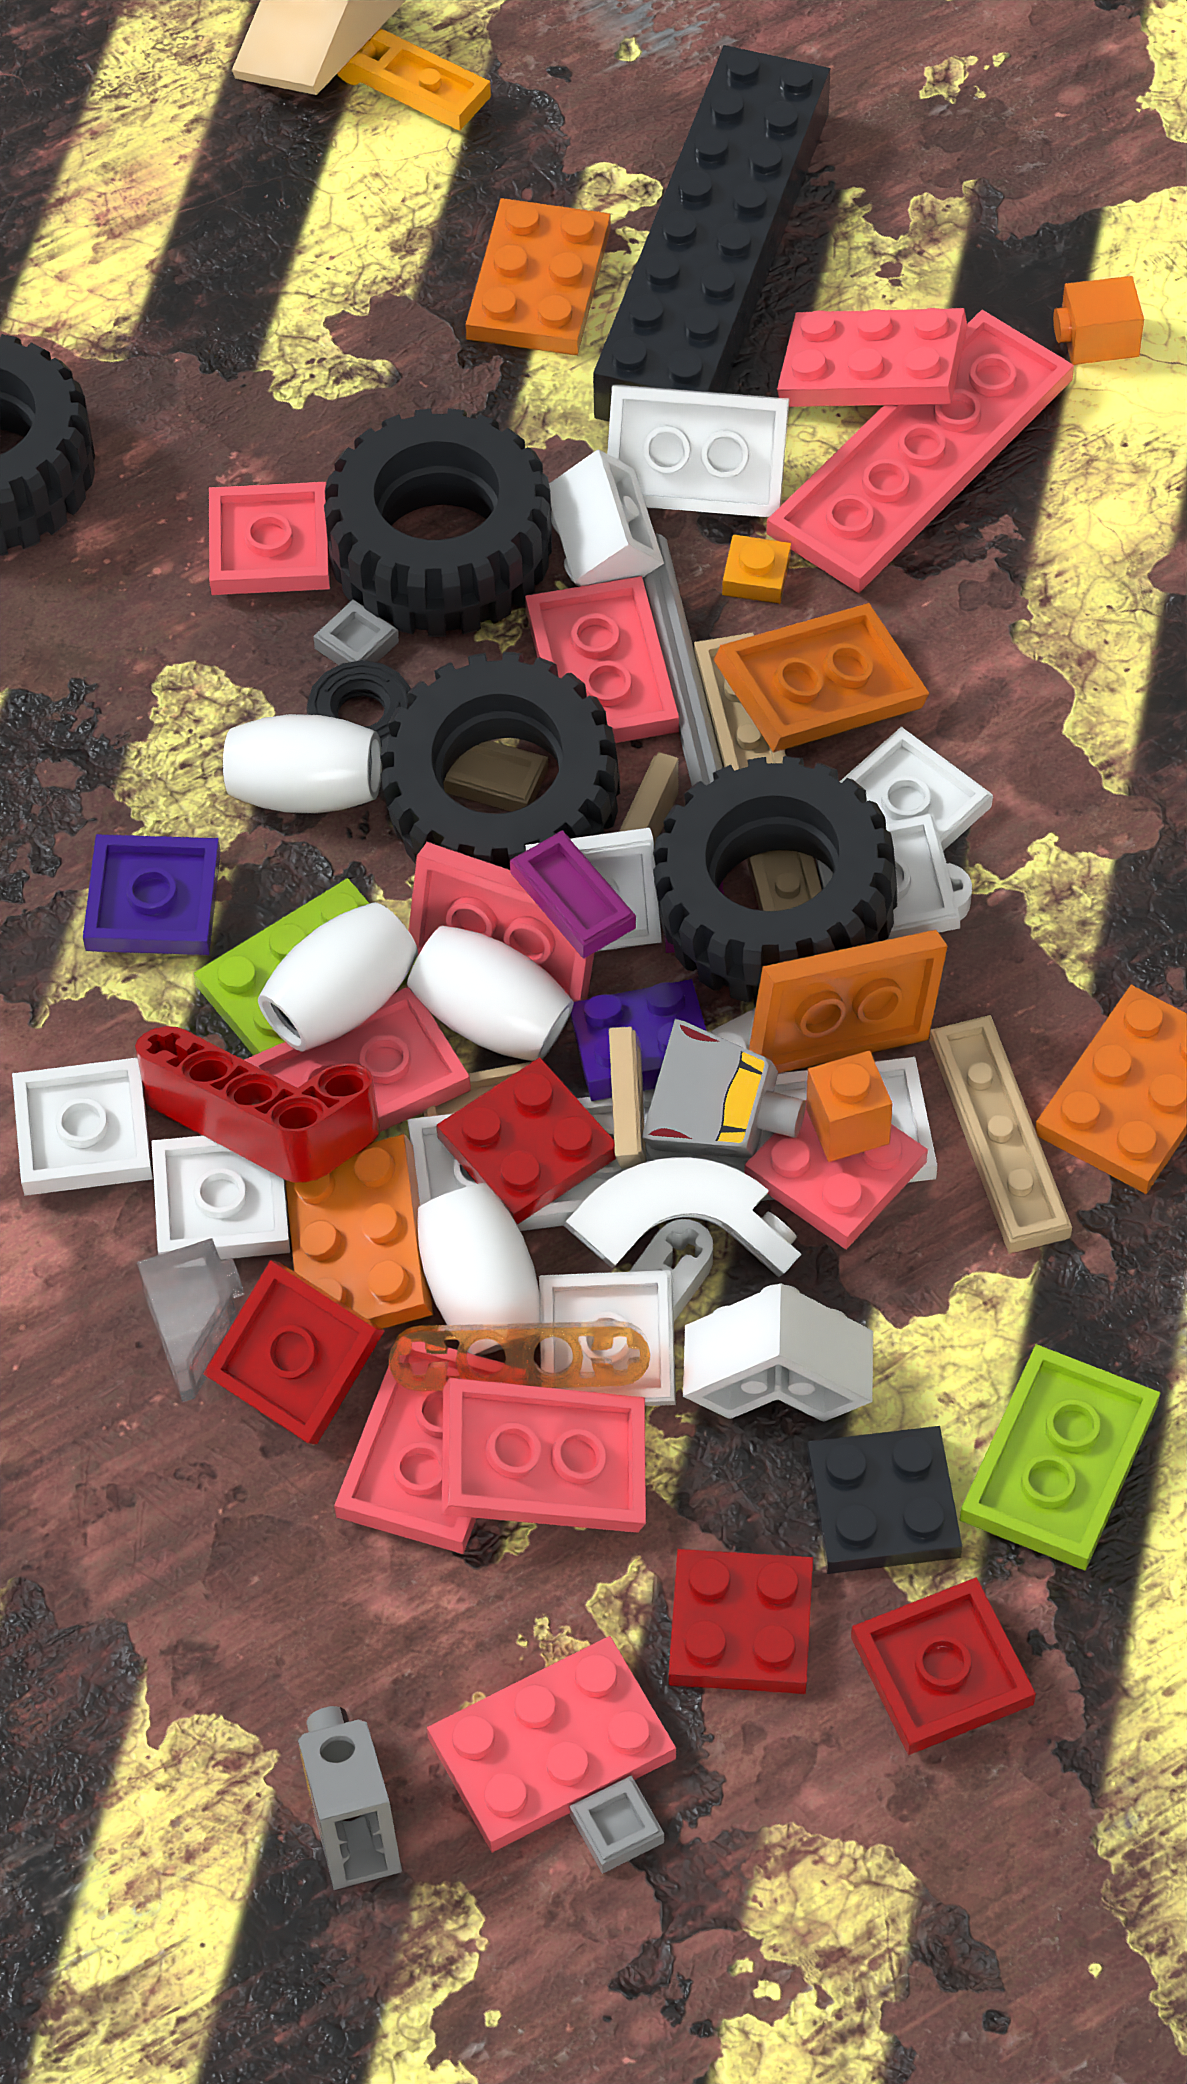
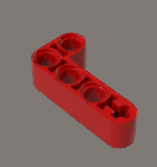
[135,1026,380,1183]

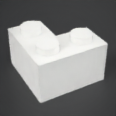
[683,1283,873,1422]

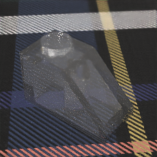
[137,1238,244,1402]

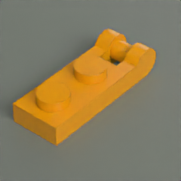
[337,28,491,131]

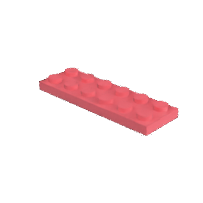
[767,310,1074,593]

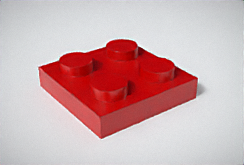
[436,1057,616,1225]
[203,1260,385,1444]
[669,1549,813,1694]
[851,1577,1036,1755]

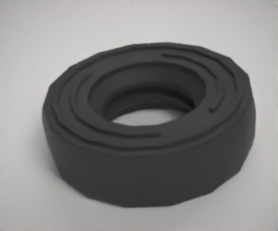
[306,660,411,747]

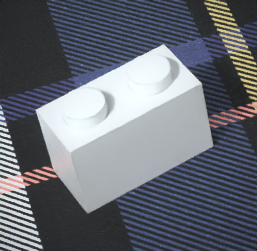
[549,449,664,587]

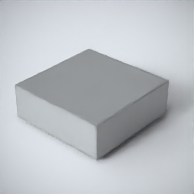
[313,600,399,665]
[569,1775,664,1874]

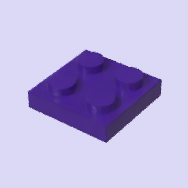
[83,834,221,955]
[570,979,706,1101]

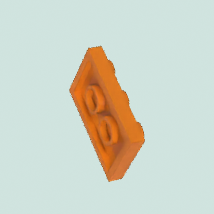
[465,198,611,356]
[714,603,930,753]
[749,930,948,1073]
[1035,985,1187,1194]
[285,1134,433,1329]

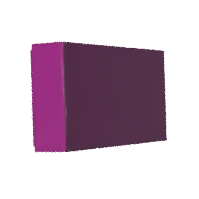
[510,830,636,959]

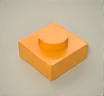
[722,535,791,604]

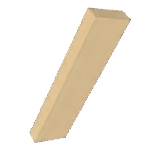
[929,1015,1072,1254]

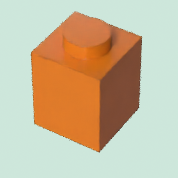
[1053,276,1144,365]
[806,1050,893,1162]

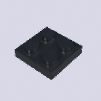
[807,1426,962,1574]

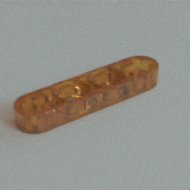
[389,1321,651,1391]

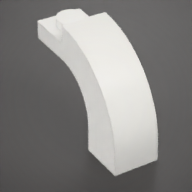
[563,1158,801,1277]

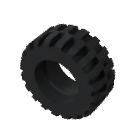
[0,334,95,556]
[324,408,552,637]
[380,652,621,870]
[653,756,897,1003]

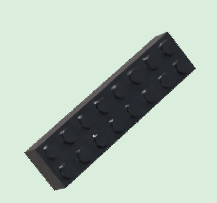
[593,45,831,422]

